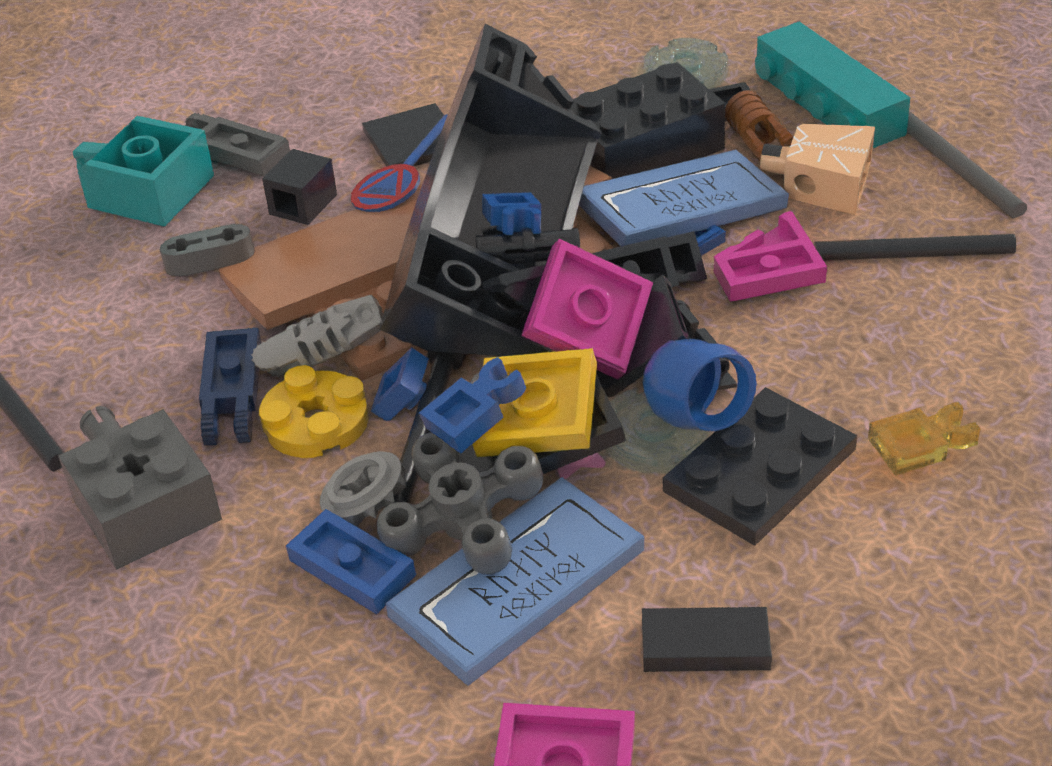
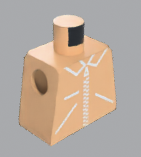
[760,124,875,215]

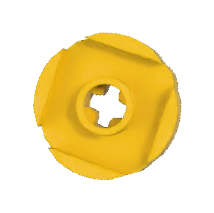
[259,365,369,458]

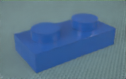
[286,509,416,615]

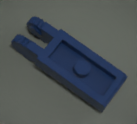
[199,328,262,446]

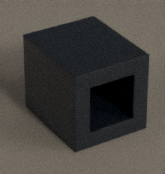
[262,149,337,225]

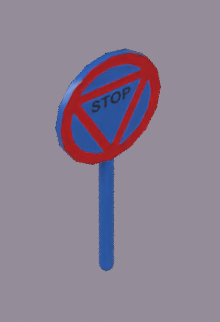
[351,114,448,212]

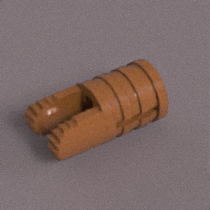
[725,90,793,161]

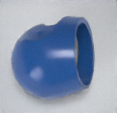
[643,339,757,431]

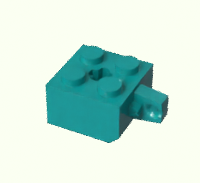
[73,115,214,227]

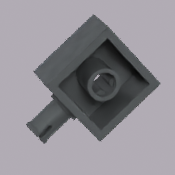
[58,406,222,570]

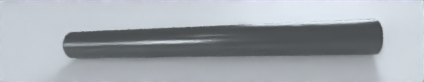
[907,111,1027,218]

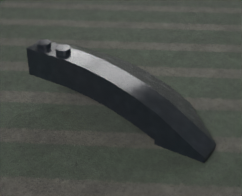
[379,23,602,356]

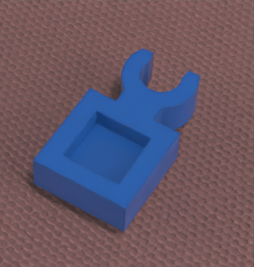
[482,192,541,235]
[419,357,526,454]

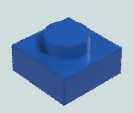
[371,347,429,421]

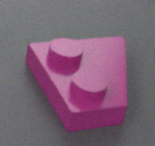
[713,211,827,302]

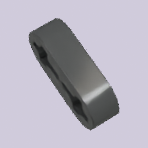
[159,224,255,277]

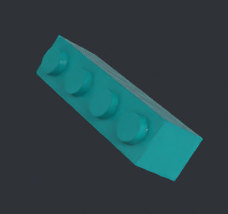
[755,21,911,148]

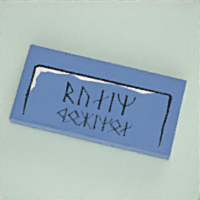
[579,150,789,246]
[385,477,644,686]

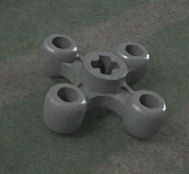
[377,432,543,574]

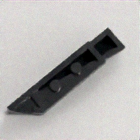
[481,231,707,312]

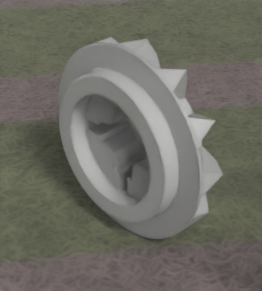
[320,451,406,526]

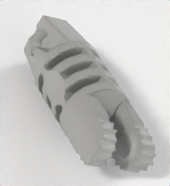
[251,295,383,378]

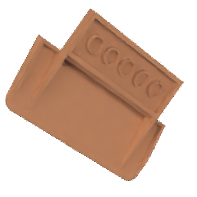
[219,166,614,381]

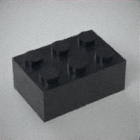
[571,62,725,179]

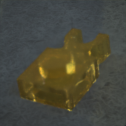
[868,402,981,476]

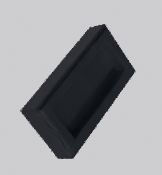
[642,607,772,672]

